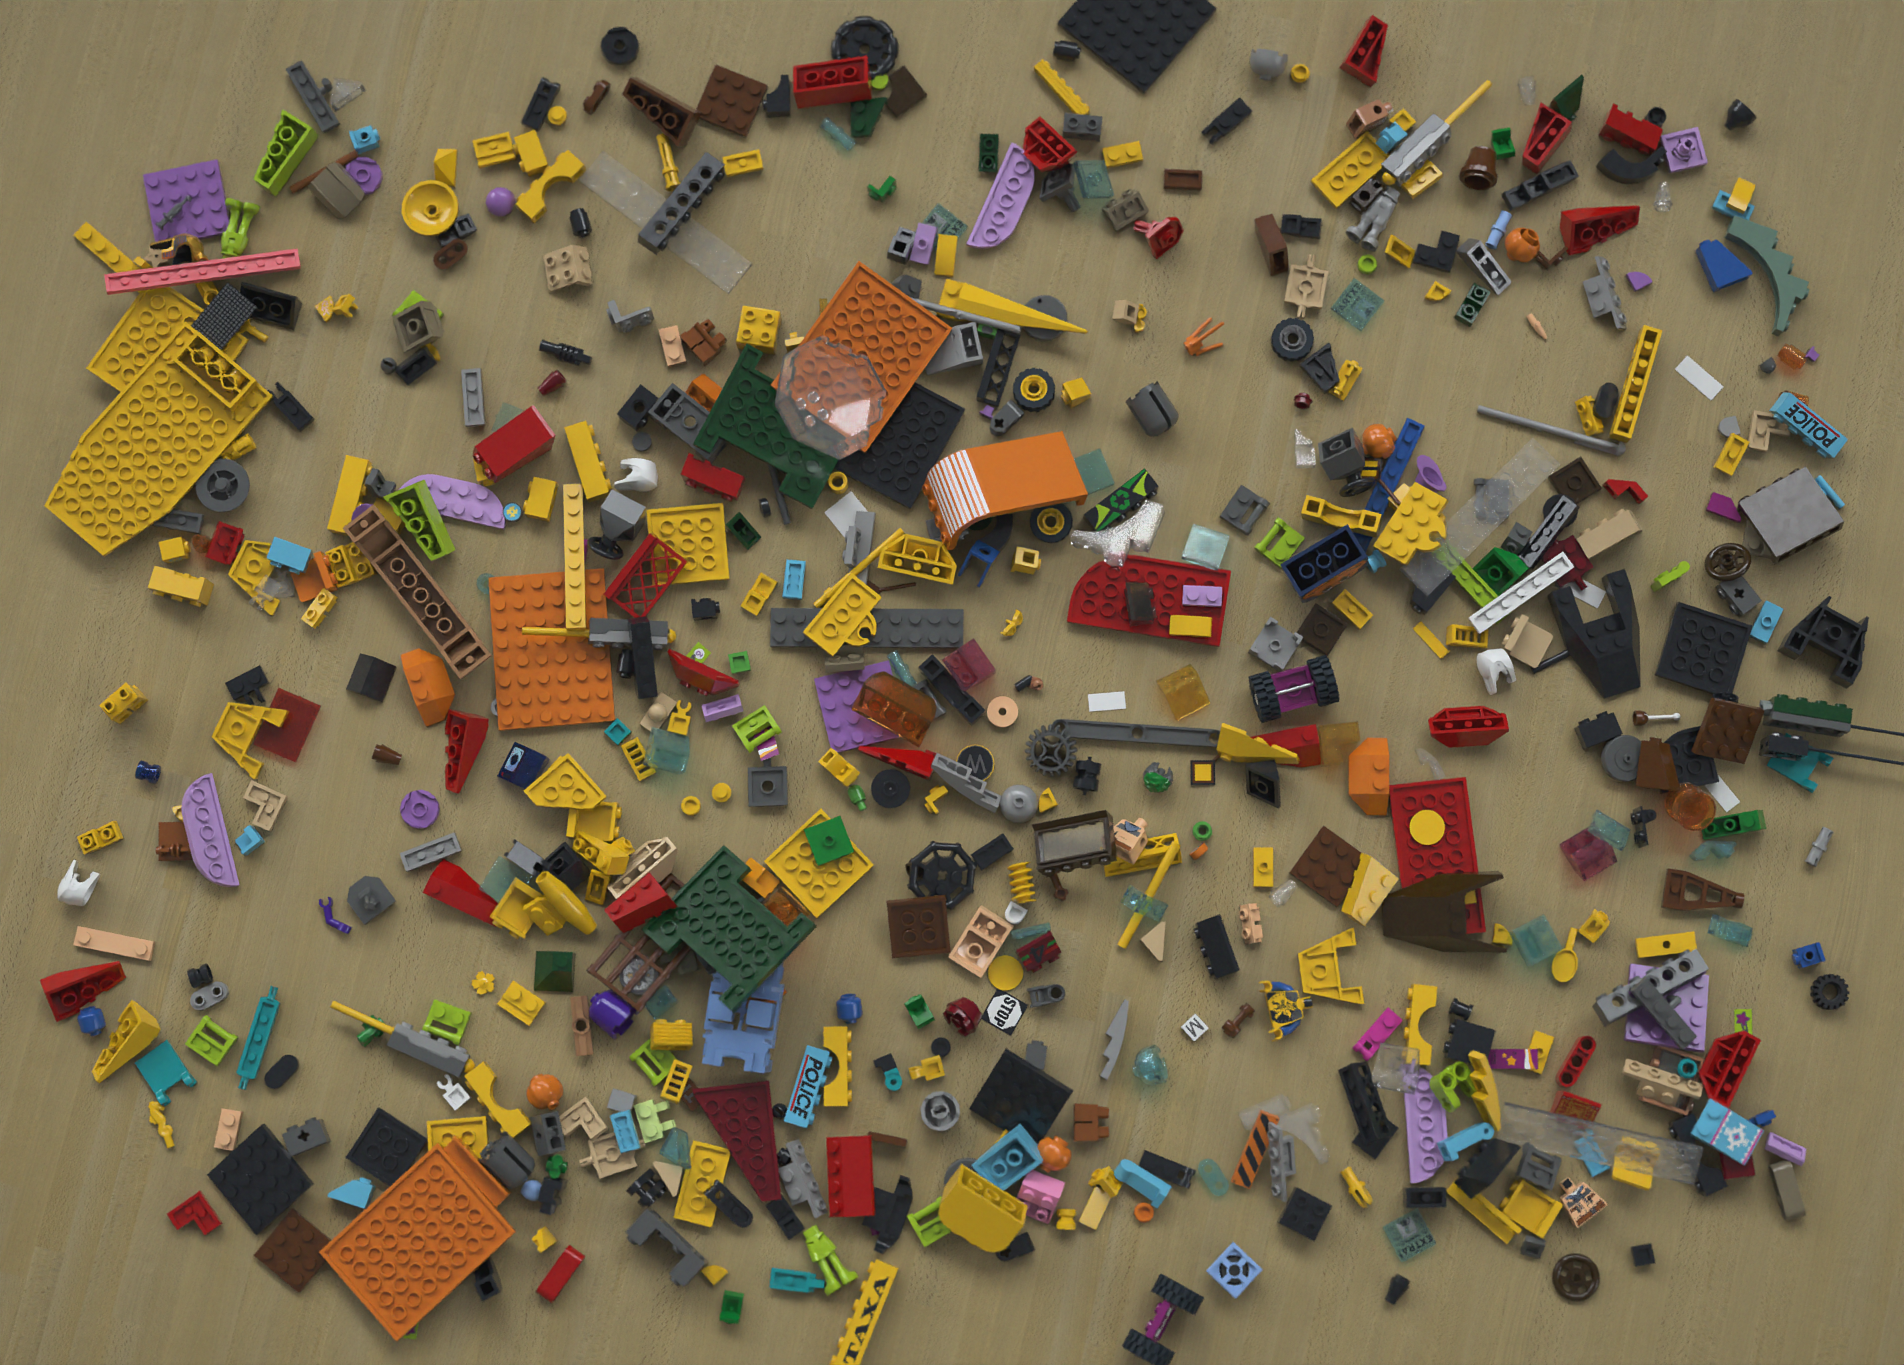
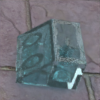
[643,727,690,775]
[1509,914,1563,967]

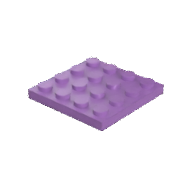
[143,159,230,242]
[814,660,908,753]
[1624,964,1709,1053]

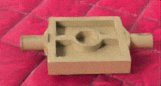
[1284,254,1329,319]
[579,1132,646,1178]

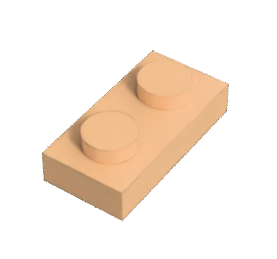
[659,325,687,367]
[214,1108,243,1151]

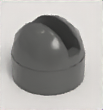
[381,357,397,373]
[1759,357,1776,373]

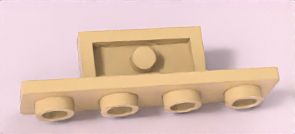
[1623,1059,1703,1107]

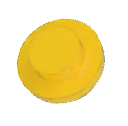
[1290,64,1310,83]
[548,106,567,125]
[712,783,731,802]

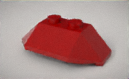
[1023,116,1077,172]
[667,649,740,697]
[1428,706,1509,748]
[1698,1031,1761,1108]

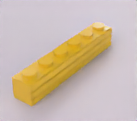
[1034,59,1090,115]

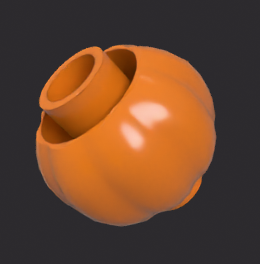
[1504,227,1540,262]
[1362,424,1397,459]
[526,1074,563,1110]
[1037,1135,1071,1173]

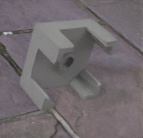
[1248,617,1303,672]

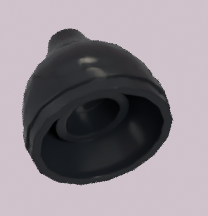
[1724,99,1757,131]

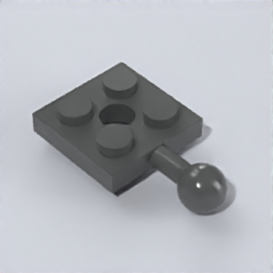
[748,758,788,807]

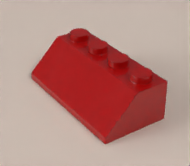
[793,56,872,109]
[826,1135,875,1217]

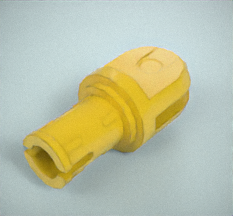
[1340,1166,1373,1208]

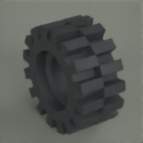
[1810,974,1850,1010]

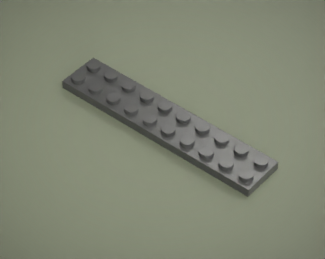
[770,608,964,648]

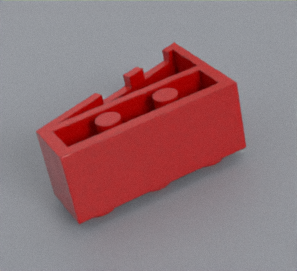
[1339,15,1388,88]
[1522,102,1572,175]
[1599,103,1663,155]
[681,453,746,502]
[604,872,678,933]

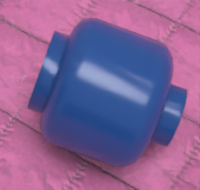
[836,994,863,1024]
[77,1006,106,1036]

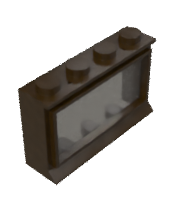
[1032,810,1117,876]

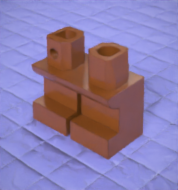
[680,319,727,366]
[1074,1103,1109,1141]

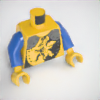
[1259,980,1313,1041]

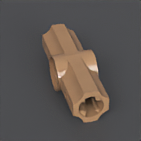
[570,996,594,1056]

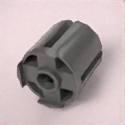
[1125,381,1179,437]
[478,1131,535,1189]

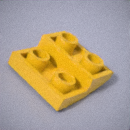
[325,542,377,588]

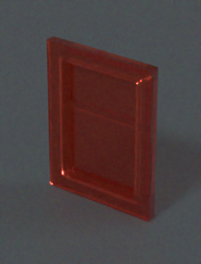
[253,688,321,762]

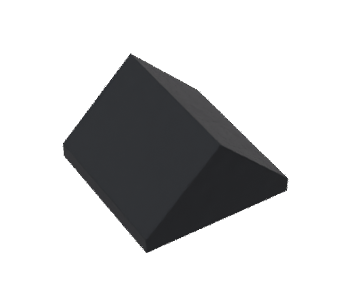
[346,653,396,703]
[1245,760,1281,809]

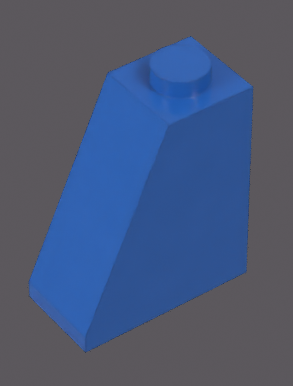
[1695,239,1753,292]

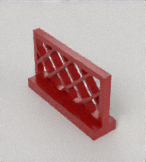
[603,533,688,618]

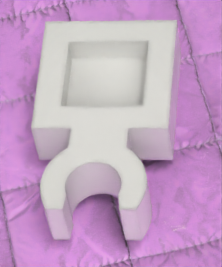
[437,1074,471,1111]

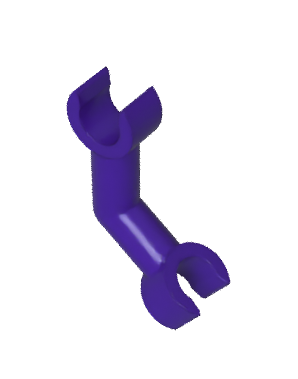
[319,897,352,934]

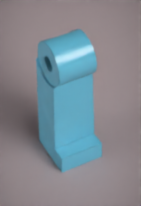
[1437,1123,1494,1161]
[1114,1159,1172,1209]

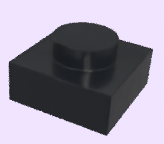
[1630,1243,1655,1267]

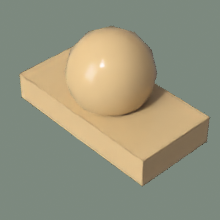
[639,692,677,735]

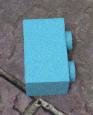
[267,537,313,575]

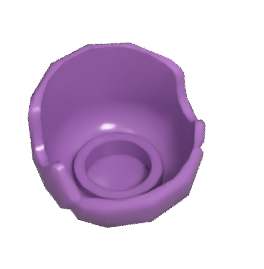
[486,187,516,217]

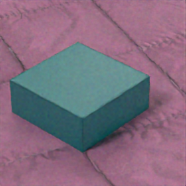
[604,718,632,746]

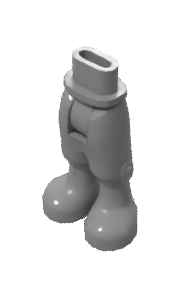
[1345,186,1400,252]

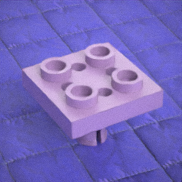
[1660,127,1708,174]

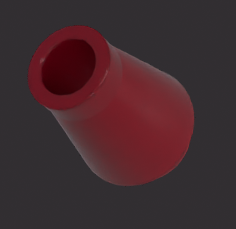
[537,370,567,396]

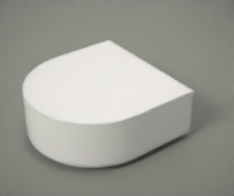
[1005,901,1028,924]

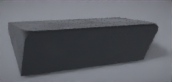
[395,345,437,385]

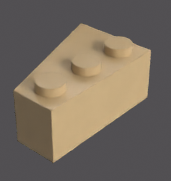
[1577,508,1643,559]

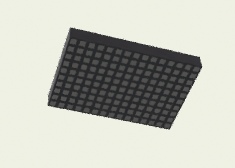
[191,282,258,351]

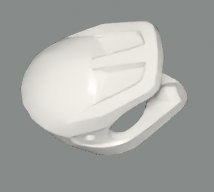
[614,458,658,492]
[1477,648,1516,695]
[57,860,100,906]

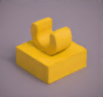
[331,294,358,318]
[785,332,804,357]

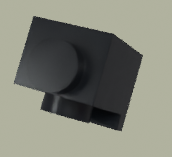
[691,598,720,621]

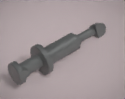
[155,196,192,230]

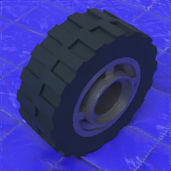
[1271,318,1314,362]

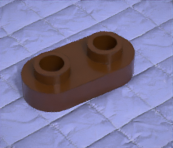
[583,79,611,115]
[433,239,468,270]

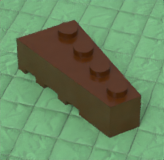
[622,77,701,147]

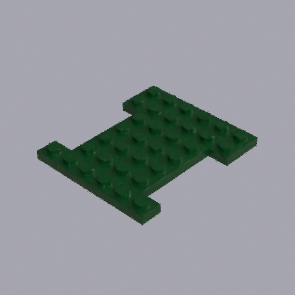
[693,343,848,509]
[642,845,817,1013]

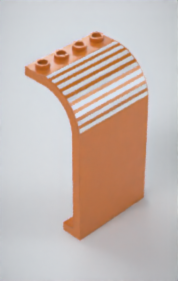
[922,431,1088,550]

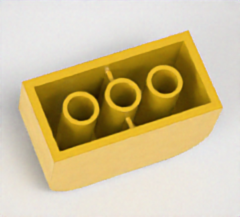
[939,1164,1028,1252]

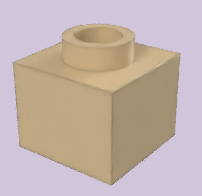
[1112,300,1139,324]

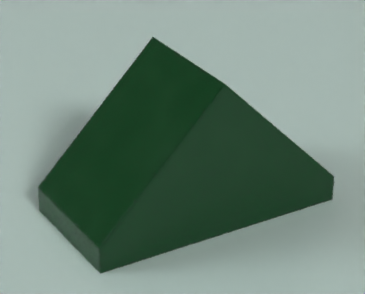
[726,512,761,550]

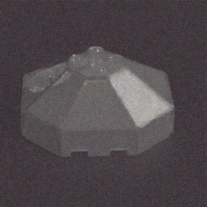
[775,335,886,460]

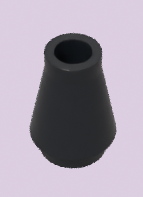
[1385,1274,1410,1305]

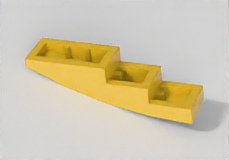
[1468,1051,1501,1131]

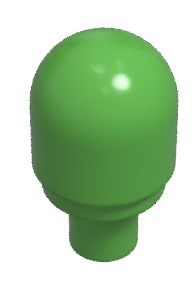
[848,785,867,811]

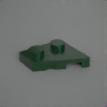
[851,97,888,138]

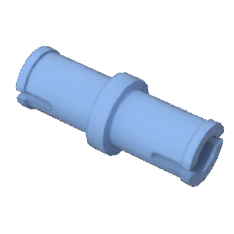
[1485,211,1512,250]

